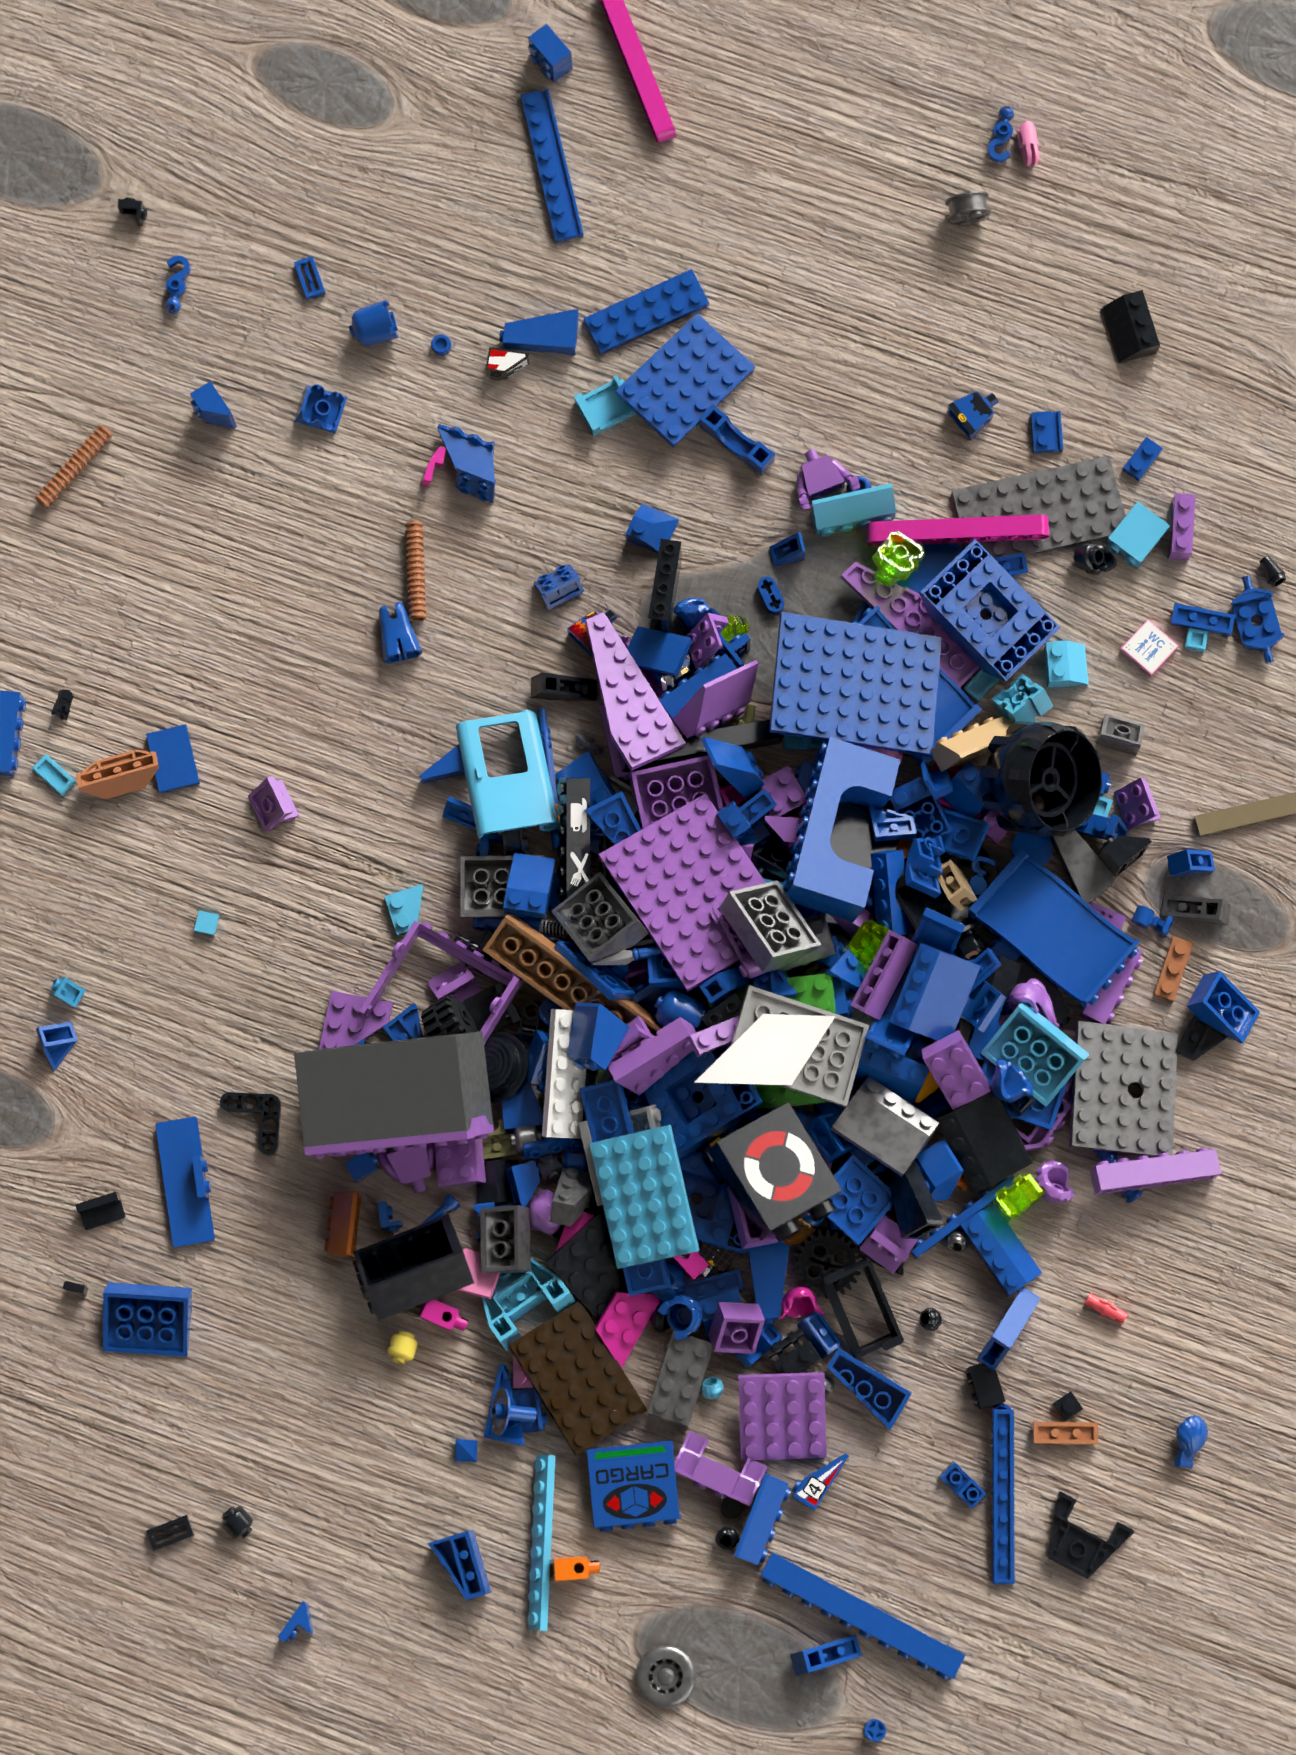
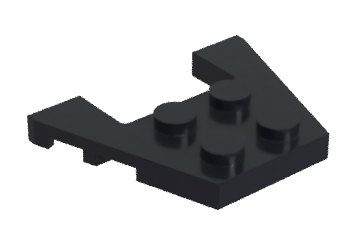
[1048,1491,1135,1579]

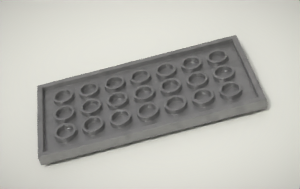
[952,455,1126,558]

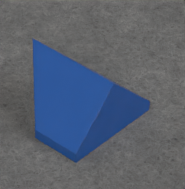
[36,1022,78,1072]

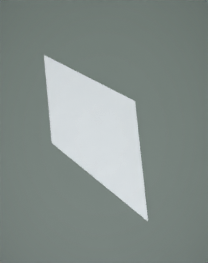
[695,1014,835,1085]

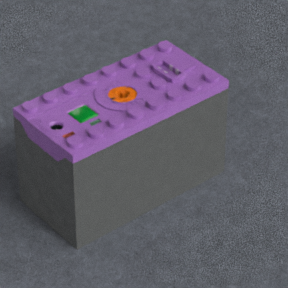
[294,1031,494,1159]

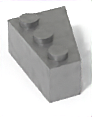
[550,1167,596,1226]

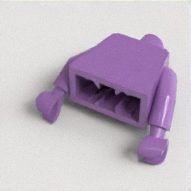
[797,449,860,510]
[374,1143,436,1193]

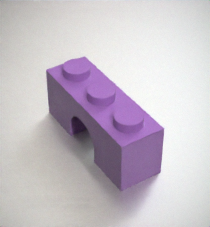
[1168,493,1196,560]

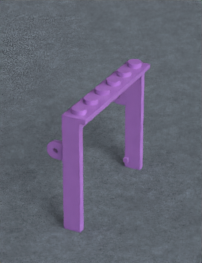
[359,921,523,1045]

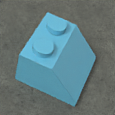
[1044,641,1088,688]

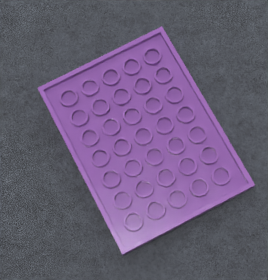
[599,793,766,992]

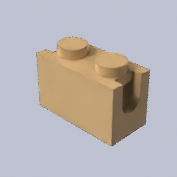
[937,860,977,911]

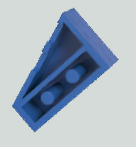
[428,1530,492,1600]

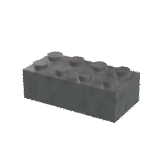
[647,1331,713,1427]

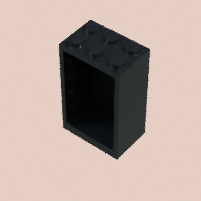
[352,1214,474,1321]

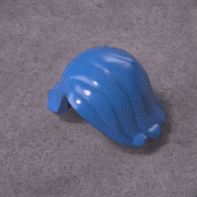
[673,597,720,630]
[990,1060,1034,1103]

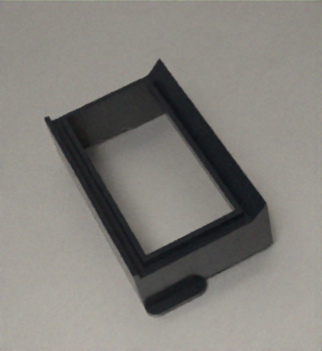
[820,1258,904,1359]

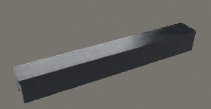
[619,719,784,773]

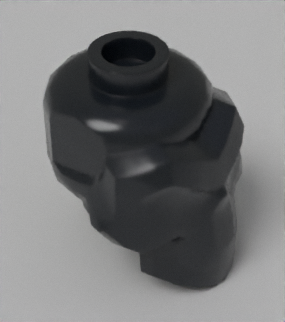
[1073,544,1117,575]

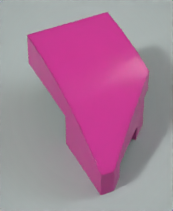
[420,446,446,486]

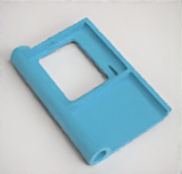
[456,710,559,838]

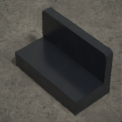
[75,1192,126,1230]

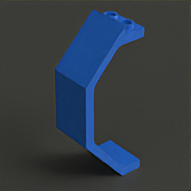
[863,907,965,1066]

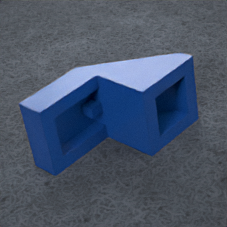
[734,1324,783,1368]

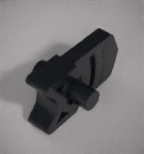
[51,690,73,720]

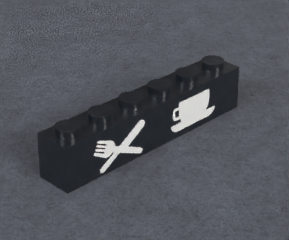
[557,777,590,903]

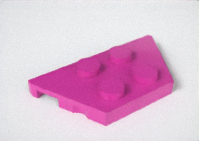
[594,1292,660,1367]

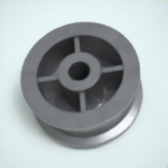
[945,191,992,227]

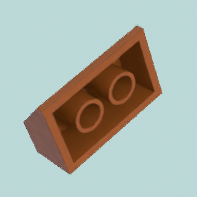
[324,1191,362,1259]

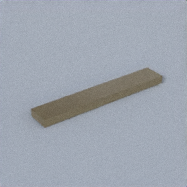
[1194,792,1296,837]

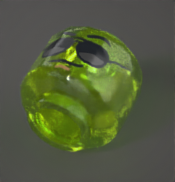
[721,615,749,641]

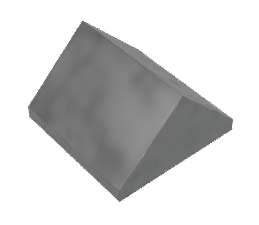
[1097,714,1145,755]

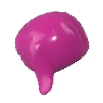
[780,1287,824,1320]

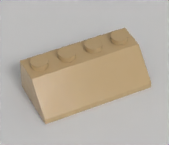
[931,716,1014,772]

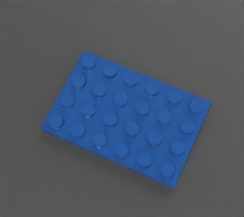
[615,313,755,448]

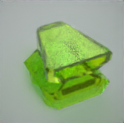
[872,531,925,587]
[847,920,896,966]

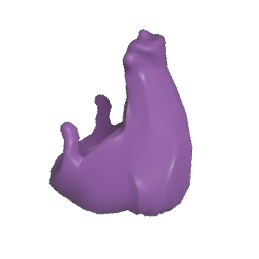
[1008,978,1059,1028]

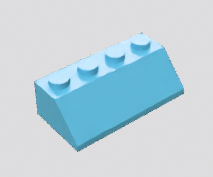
[811,483,896,537]

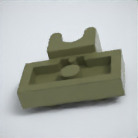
[482,1119,520,1160]

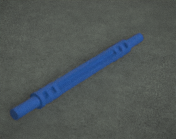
[538,708,559,850]

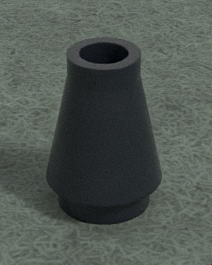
[1259,556,1286,587]

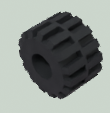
[421,995,478,1037]

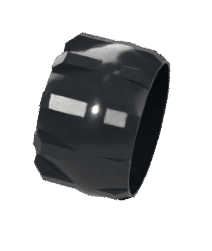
[980,721,1102,837]

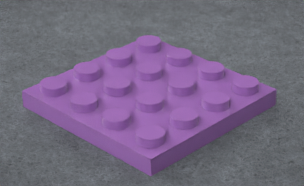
[738,1372,827,1460]

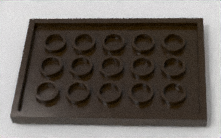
[508,1301,647,1455]

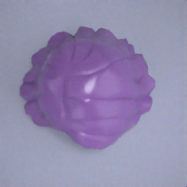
[1035,1160,1076,1204]
[526,1189,562,1235]

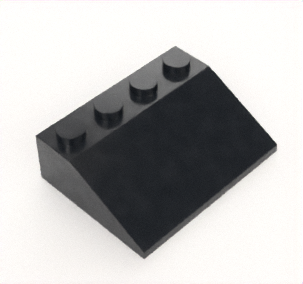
[935,1089,1033,1194]

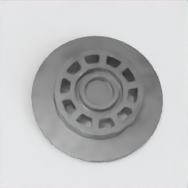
[635,1645,696,1707]

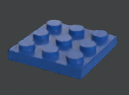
[826,1155,894,1245]

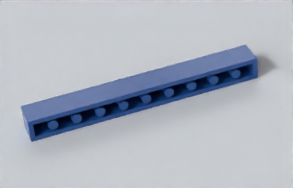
[760,1552,966,1680]

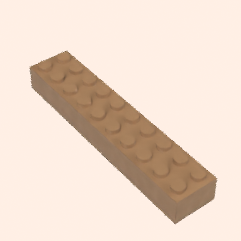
[483,913,663,1036]

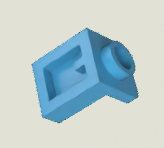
[50,976,86,1008]

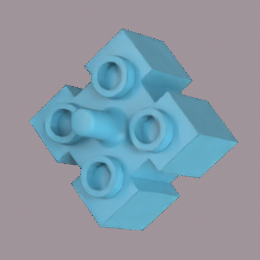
[991,674,1053,722]

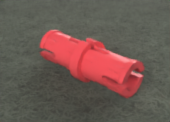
[1084,1293,1128,1325]

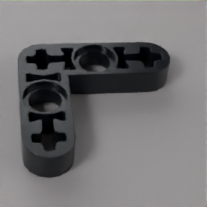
[220,1092,282,1156]

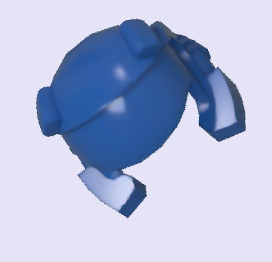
[658,1295,702,1340]

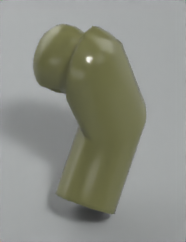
[733,705,756,726]

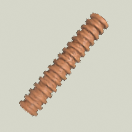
[35,424,113,508]
[405,521,427,621]

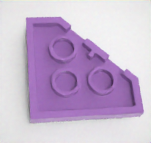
[319,991,393,1049]

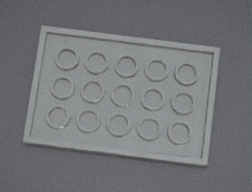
[731,985,869,1107]

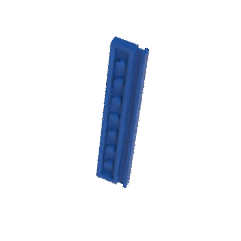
[520,88,584,242]

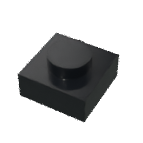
[1053,1391,1083,1421]

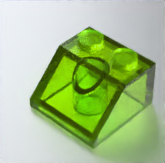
[994,1173,1044,1224]

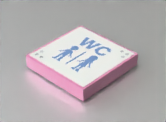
[1120,619,1179,676]

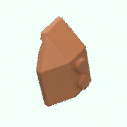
[76,750,159,800]

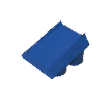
[295,384,347,434]

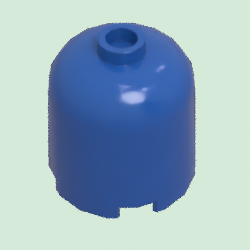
[349,300,399,346]
[654,990,708,1029]

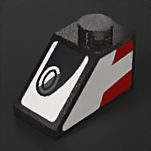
[485,347,530,381]

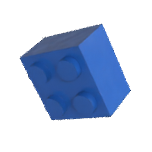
[528,23,573,83]

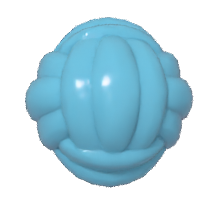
[701,1377,724,1400]

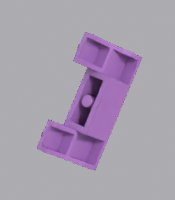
[674,1431,768,1506]

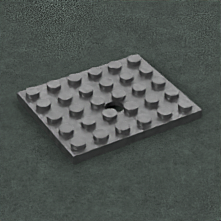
[1069,1021,1178,1157]

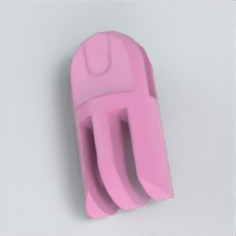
[1016,121,1039,166]

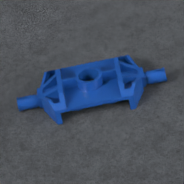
[1231,575,1284,664]

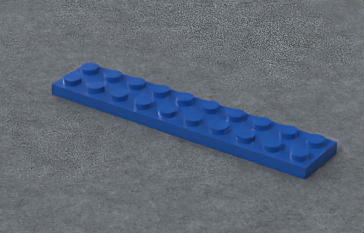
[579,1080,671,1296]

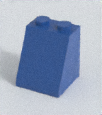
[567,1002,630,1071]

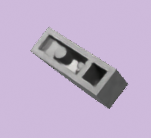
[1161,895,1231,926]

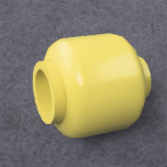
[387,1331,418,1364]

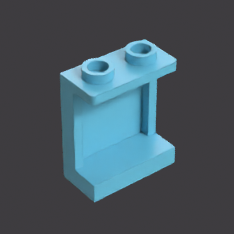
[574,375,636,437]
[1106,502,1170,568]

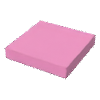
[457,1248,500,1299]

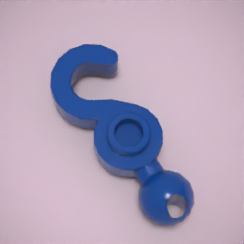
[987,106,1014,163]
[165,255,191,314]

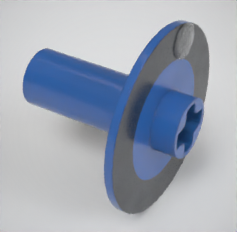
[491,1388,536,1436]

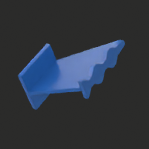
[437,424,496,503]

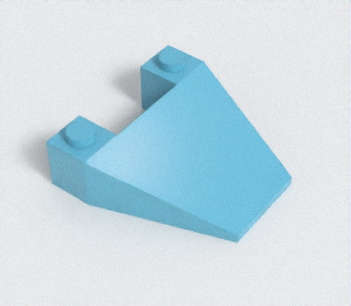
[482,1258,576,1351]

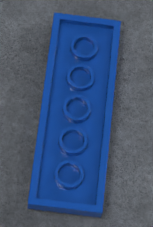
[584,269,709,355]

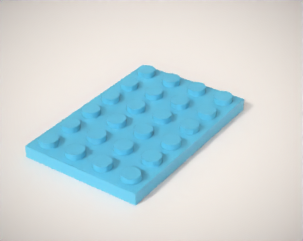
[589,1125,699,1269]

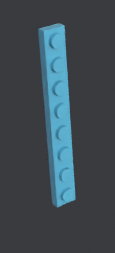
[527,1455,555,1631]

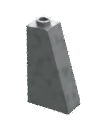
[1051,830,1117,904]

